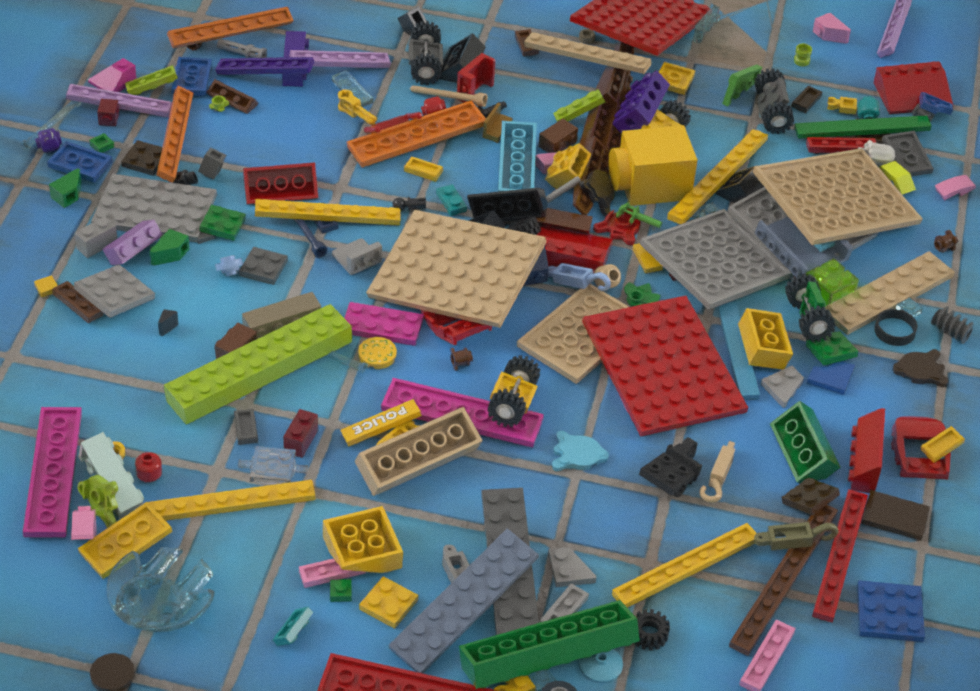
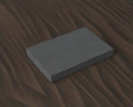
[882,131,934,176]

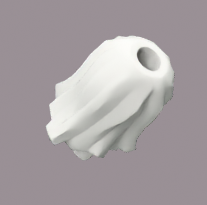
[858,140,895,166]

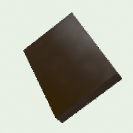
[861,490,930,540]

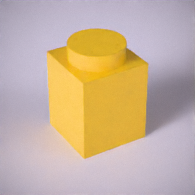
[609,125,698,206]

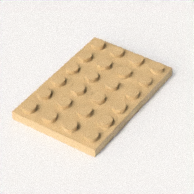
[517,284,628,384]

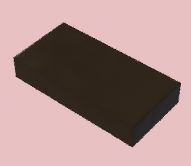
[791,86,823,113]

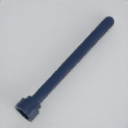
[284,199,328,258]

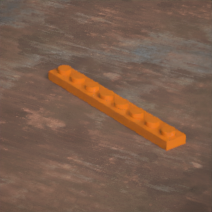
[167,6,294,48]
[156,86,193,183]

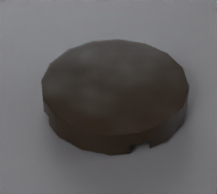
[90,653,135,691]

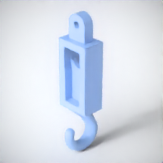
[548,263,611,291]

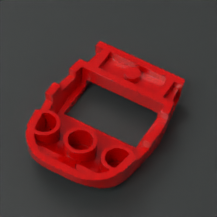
[421,310,492,346]
[891,416,951,480]

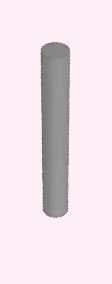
[546,176,581,203]

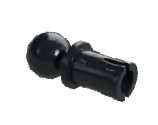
[392,197,426,211]

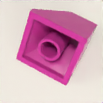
[88,58,137,92]

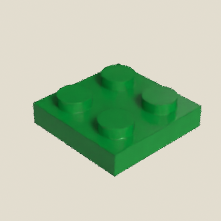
[199,205,246,241]
[806,331,858,365]

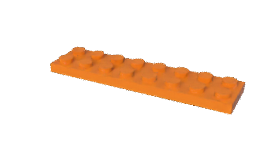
[347,100,486,167]

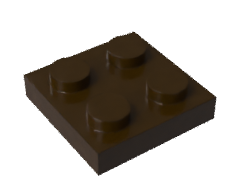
[121,140,162,176]
[781,477,840,515]

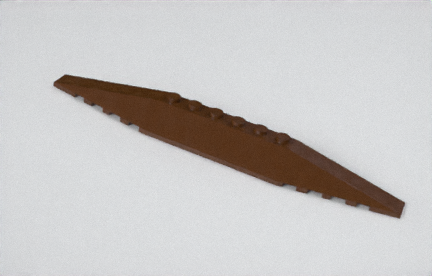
[573,41,634,215]

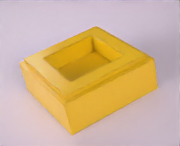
[34,275,58,298]

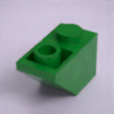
[49,168,82,208]
[149,229,190,266]

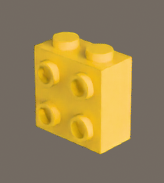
[545,143,591,189]

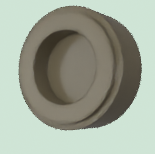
[579,29,596,44]

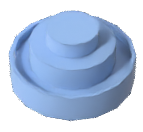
[215,255,243,276]

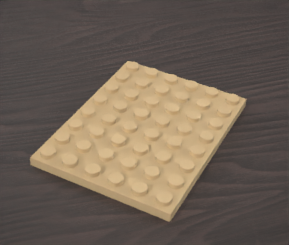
[752,148,923,245]
[366,210,547,328]

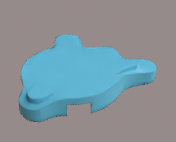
[552,431,609,471]

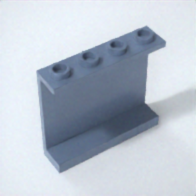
[754,217,854,278]

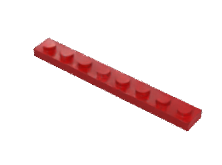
[812,489,868,623]

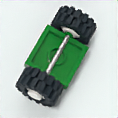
[785,273,836,342]

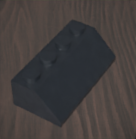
[467,188,548,221]

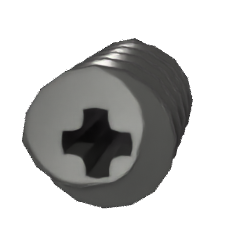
[931,306,974,344]

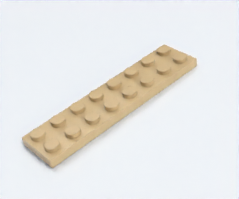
[826,251,955,335]

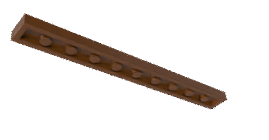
[729,505,838,656]

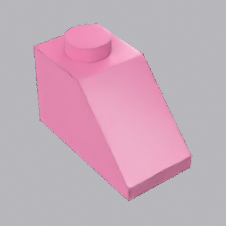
[813,13,851,44]
[71,506,97,540]

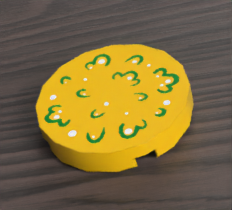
[358,337,397,369]

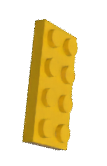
[78,502,173,579]

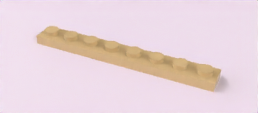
[524,32,652,74]

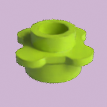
[209,96,229,112]

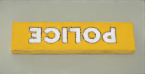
[340,399,422,447]

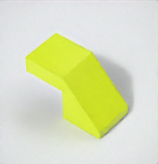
[879,161,916,195]

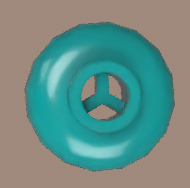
[858,96,880,119]

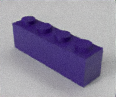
[282,31,309,87]

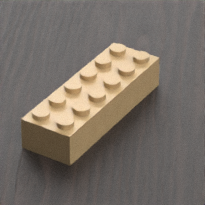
[354,407,483,496]

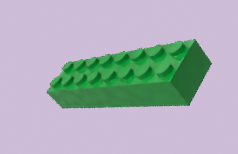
[459,600,640,689]

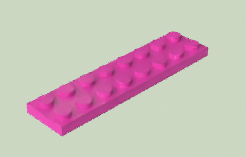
[381,378,544,448]
[23,407,82,537]

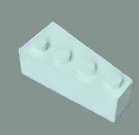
[78,432,144,519]

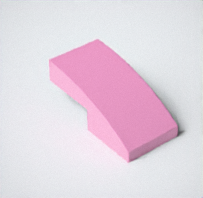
[935,175,976,201]

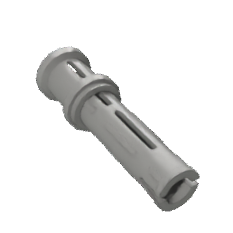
[217,38,267,58]

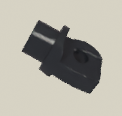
[173,170,198,185]

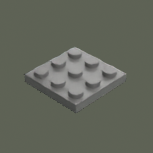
[74,264,155,318]

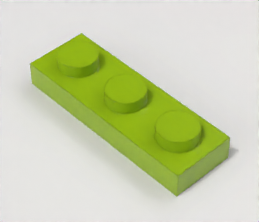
[125,65,178,95]
[553,89,605,122]

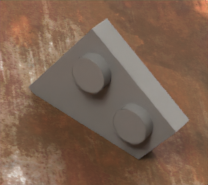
[761,366,804,408]
[548,547,596,587]

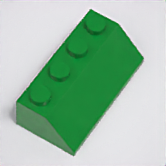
[770,401,841,483]

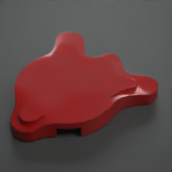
[593,209,641,245]

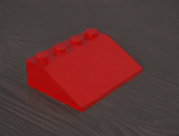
[873,61,953,114]
[536,226,613,274]

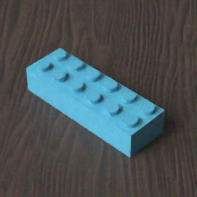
[498,121,537,192]

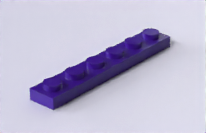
[215,57,315,75]

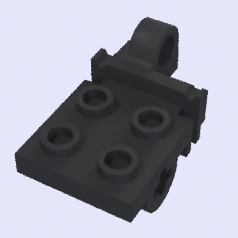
[639,437,702,498]

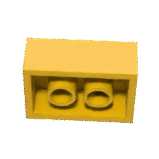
[738,308,793,370]

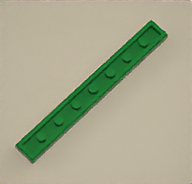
[794,115,932,139]

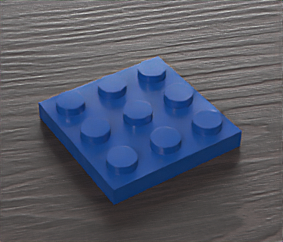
[857,580,925,642]

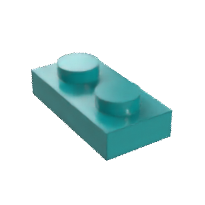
[436,184,467,216]
[273,607,313,646]

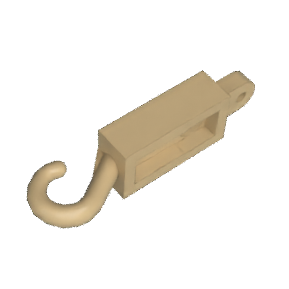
[699,441,735,503]

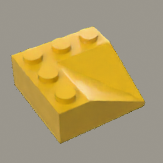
[323,506,403,573]

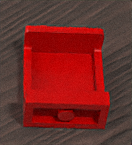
[457,53,496,103]

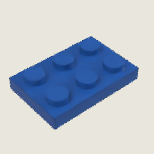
[171,57,212,96]
[47,141,113,183]

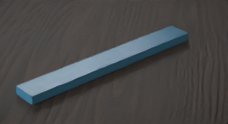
[717,300,760,400]

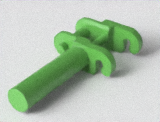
[616,202,662,229]

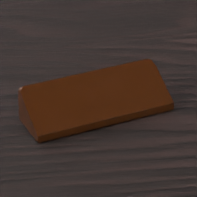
[206,79,259,114]
[536,208,593,234]

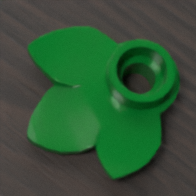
[624,282,661,306]

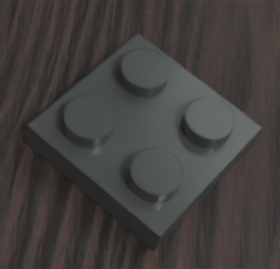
[239,247,288,285]

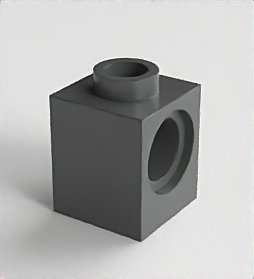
[198,147,226,179]

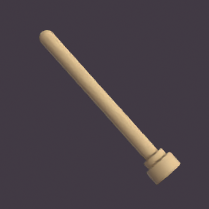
[410,85,488,107]

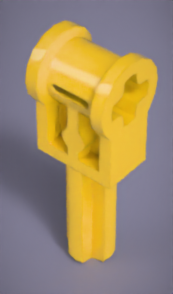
[338,89,377,125]

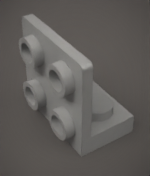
[332,238,382,275]

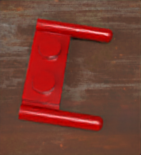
[364,112,422,134]

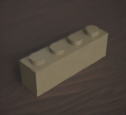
[242,292,321,339]

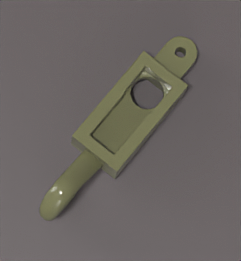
[754,522,839,551]

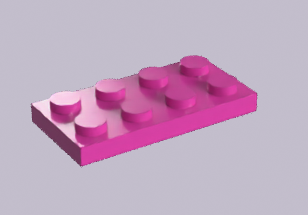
[344,302,424,346]

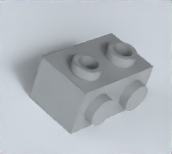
[74,216,117,258]

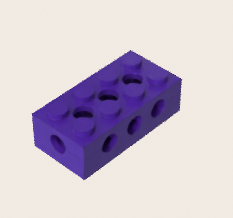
[612,70,670,134]

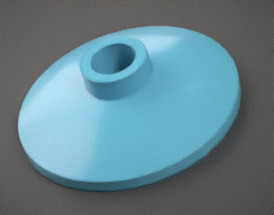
[579,649,623,683]

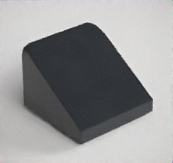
[158,309,179,336]

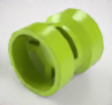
[794,43,812,67]

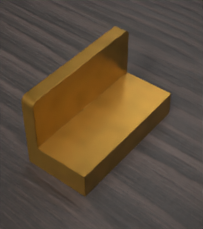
[482,103,513,143]

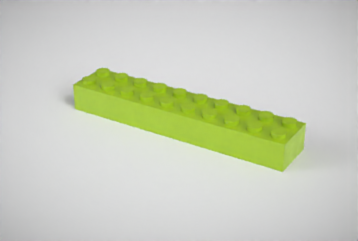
[164,304,352,425]

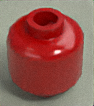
[421,96,446,116]
[135,452,162,482]

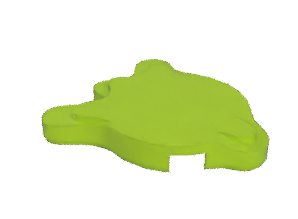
[77,475,119,528]

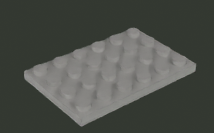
[91,174,217,243]

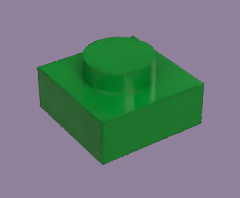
[89,133,114,153]
[330,579,352,602]

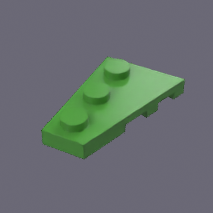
[722,64,762,107]

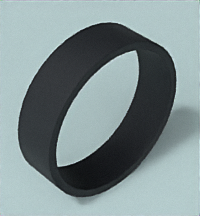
[874,309,918,346]

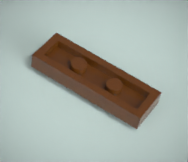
[52,281,104,323]

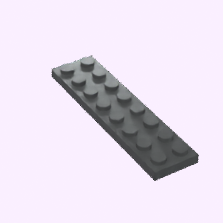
[481,488,539,635]

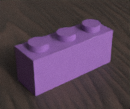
[103,220,163,265]

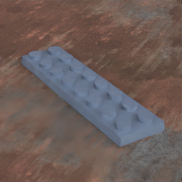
[389,528,539,673]

